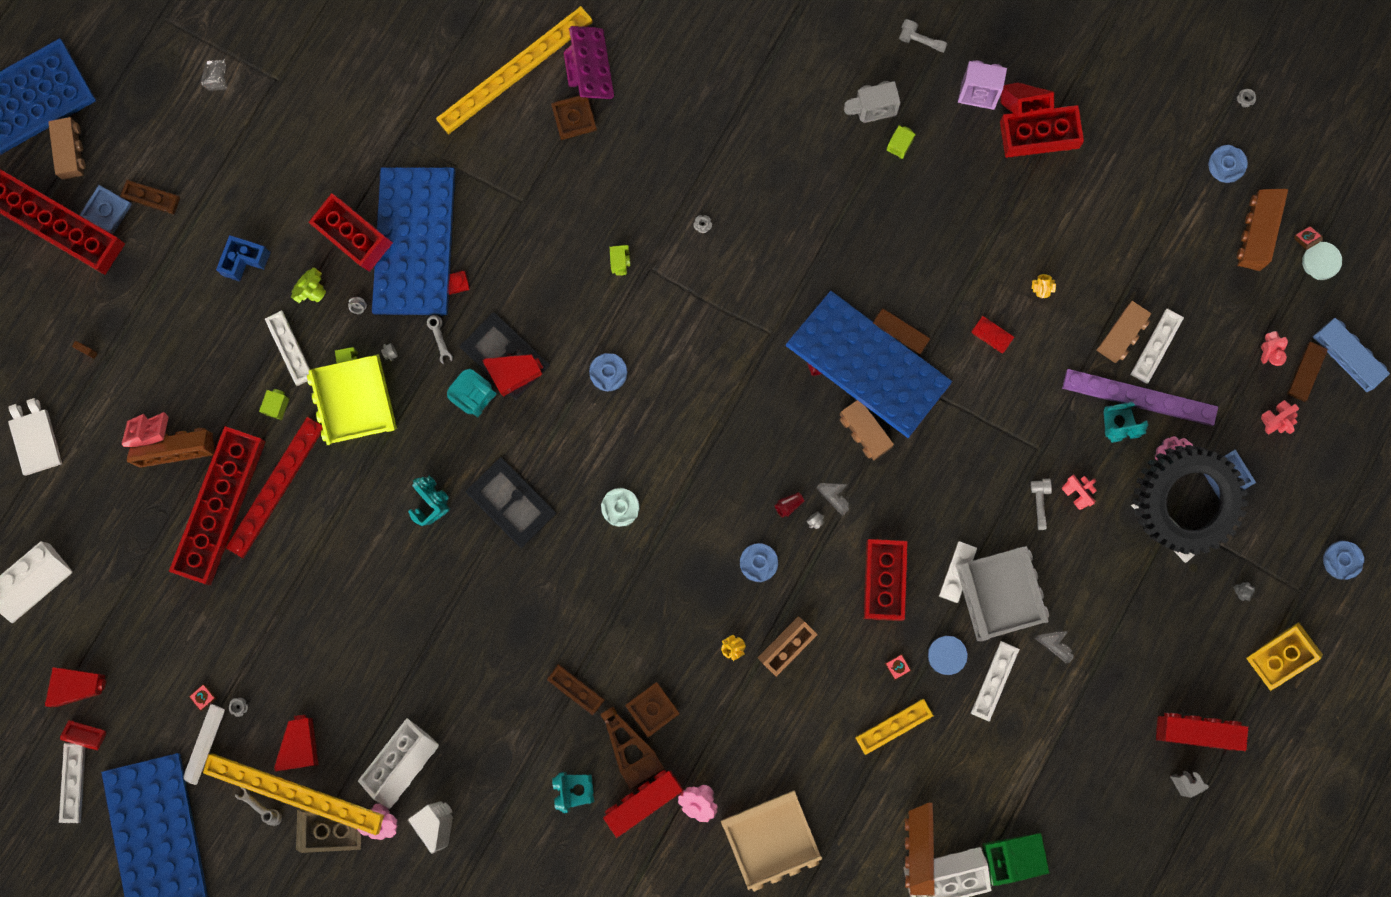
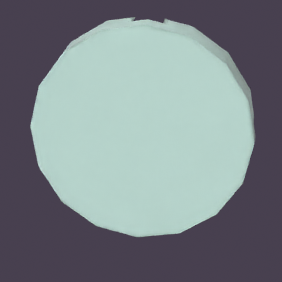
[1302,242,1342,280]
[601,488,640,527]

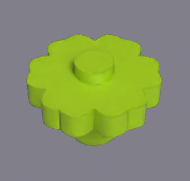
[291,267,326,303]

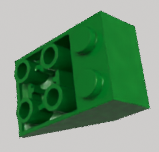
[982,833,1049,886]

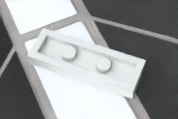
[939,541,977,603]

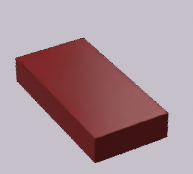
[60,720,106,751]

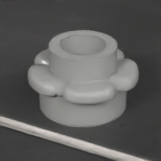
[1237,89,1256,107]
[694,215,712,233]
[348,297,367,314]
[381,343,398,361]
[807,512,824,529]
[229,697,248,717]

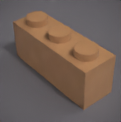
[48,117,85,180]
[1096,301,1151,363]
[840,400,894,461]
[758,616,817,677]

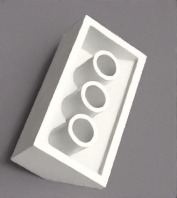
[0,541,73,623]
[358,718,439,809]
[408,801,453,854]
[904,847,991,897]

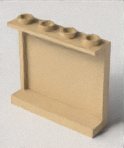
[721,790,822,891]

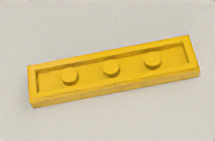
[855,699,933,755]

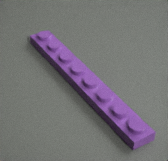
[1062,369,1218,426]

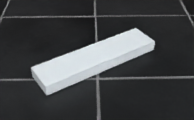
[1130,309,1184,383]
[265,311,310,386]
[970,641,1019,722]
[183,704,225,785]
[59,743,86,823]

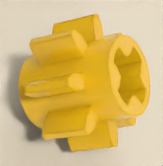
[1032,274,1056,298]
[721,634,745,661]

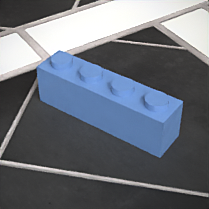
[1313,318,1390,392]

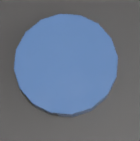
[1208,145,1248,183]
[589,354,627,391]
[1323,541,1364,580]
[740,543,778,582]
[928,636,967,675]

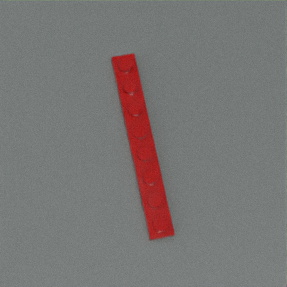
[226,417,323,558]

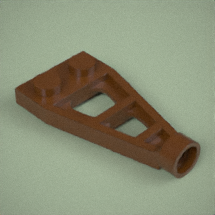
[600,706,664,789]

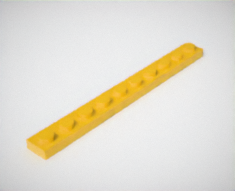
[436,6,593,135]
[203,754,384,835]

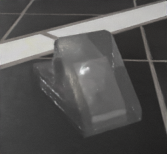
[201,60,227,91]
[817,483,849,516]
[1035,631,1074,663]

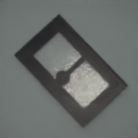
[460,312,550,400]
[465,457,557,548]

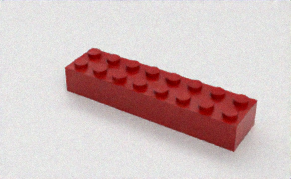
[0,169,125,275]
[169,426,266,586]

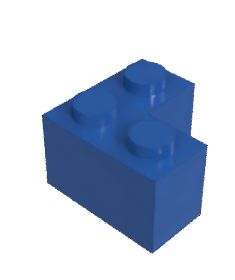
[216,235,270,281]

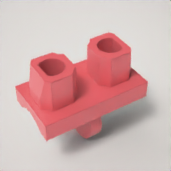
[1261,331,1288,366]
[1261,400,1299,435]
[1062,474,1097,510]

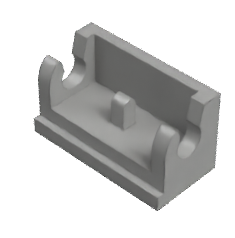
[1170,771,1209,798]

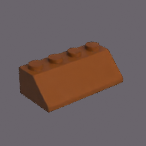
[1237,189,1288,271]
[127,428,215,468]
[905,803,935,896]

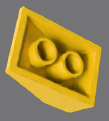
[1246,622,1323,691]

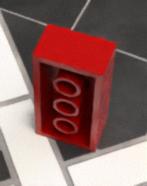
[1000,105,1084,158]
[308,193,393,272]
[864,539,907,621]
[1156,713,1248,751]
[603,769,684,838]

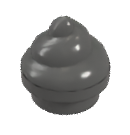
[1233,582,1256,601]

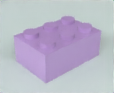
[958,60,1007,110]

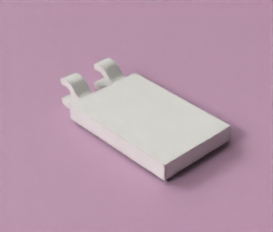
[8,398,62,476]

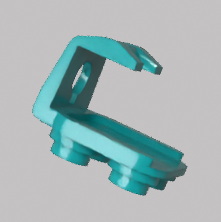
[447,369,497,418]
[1104,402,1149,443]
[408,476,450,526]
[552,772,595,813]

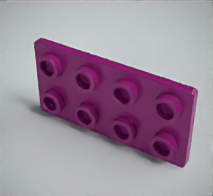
[563,26,614,99]

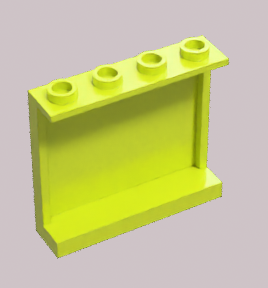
[307,354,397,445]

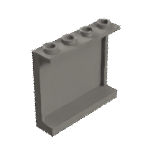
[956,546,1049,641]

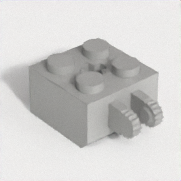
[844,81,900,123]

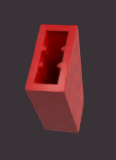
[1001,83,1054,117]
[482,354,543,396]
[45,667,106,707]
[274,715,318,772]

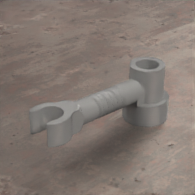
[899,20,947,53]
[427,315,453,364]
[1031,478,1052,530]
[235,787,283,826]

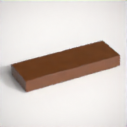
[120,180,180,214]
[873,308,930,356]
[1287,342,1328,402]
[547,664,605,715]

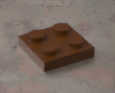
[551,96,597,140]
[625,682,680,737]

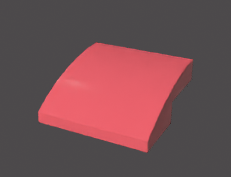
[122,412,169,447]

